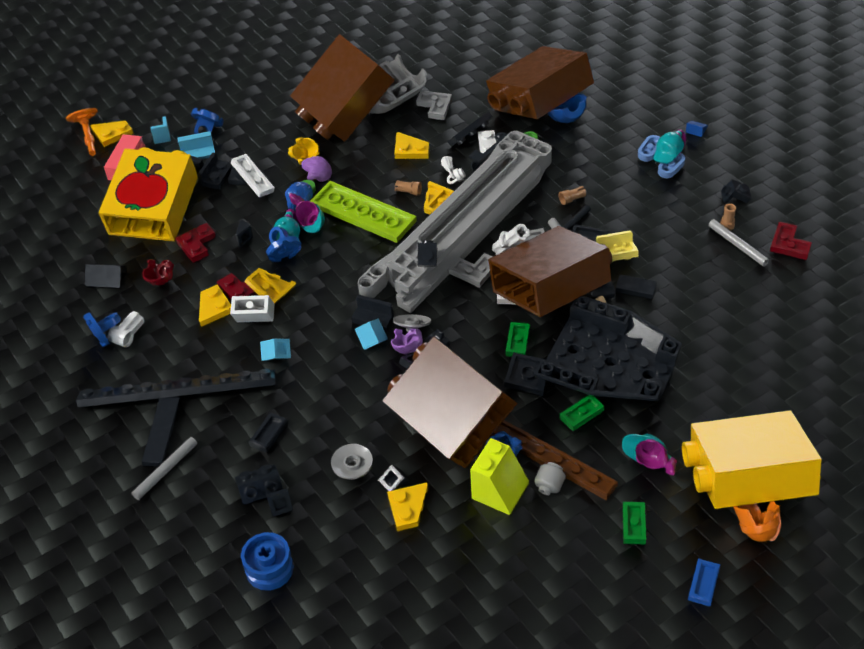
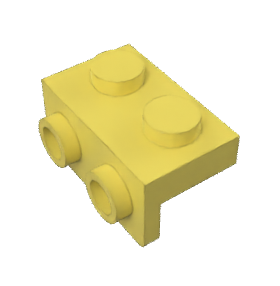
[596,230,638,262]

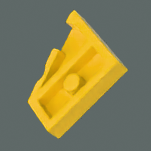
[90,121,134,147]
[394,132,429,159]
[424,181,454,215]
[245,268,296,304]
[199,285,231,327]
[387,483,428,531]

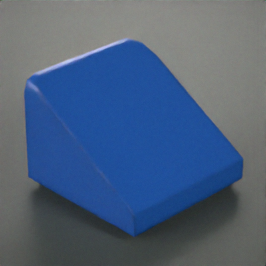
[686,121,708,137]

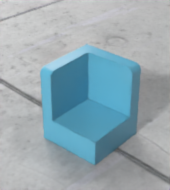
[151,116,171,144]
[355,318,388,349]
[260,339,291,361]

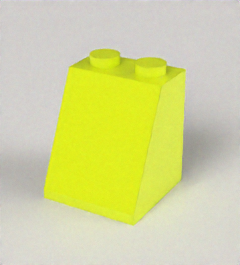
[470,438,529,515]

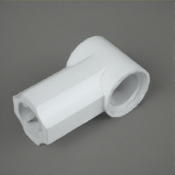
[108,311,144,348]

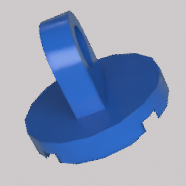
[191,108,224,134]
[266,227,302,262]
[83,313,121,347]

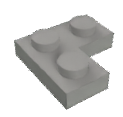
[416,91,452,120]
[449,253,492,288]

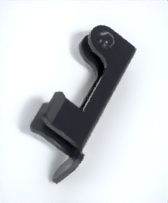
[469,132,508,173]

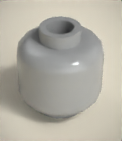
[534,462,566,495]

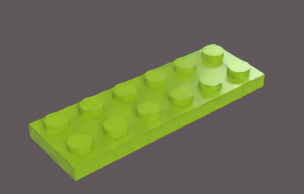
[310,181,417,243]

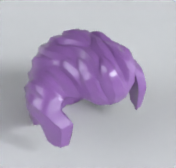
[301,156,332,182]
[391,328,423,355]

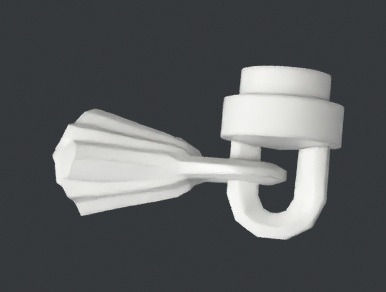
[441,156,466,184]

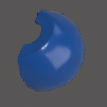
[547,93,587,123]

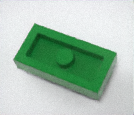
[506,322,530,357]
[560,395,604,431]
[623,502,646,544]

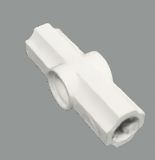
[492,224,530,255]

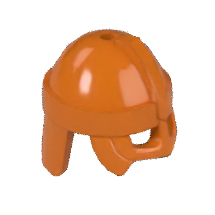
[733,501,782,542]

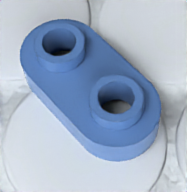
[638,135,660,162]
[658,153,685,179]

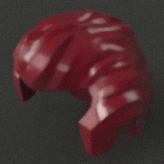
[142,259,174,286]

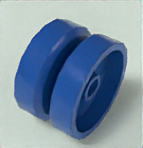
[241,532,294,590]

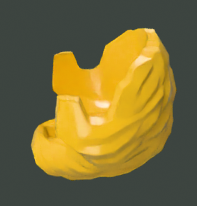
[288,137,319,165]

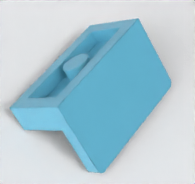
[178,131,215,159]

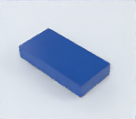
[688,559,720,606]

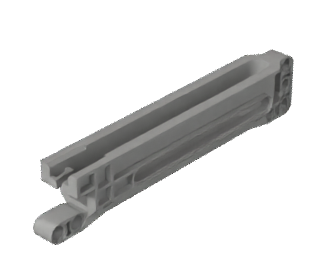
[358,131,552,313]

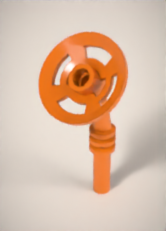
[66,108,98,156]

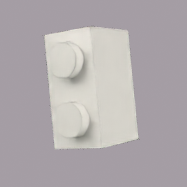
[230,295,275,322]

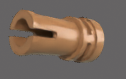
[395,180,422,196]
[559,186,586,205]
[720,204,736,231]

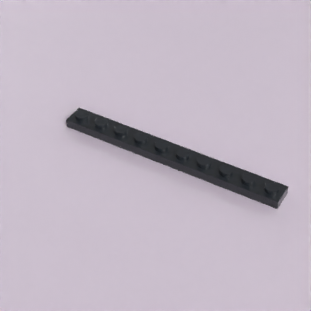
[76,369,276,407]

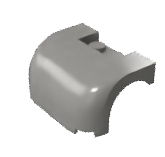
[369,54,427,114]

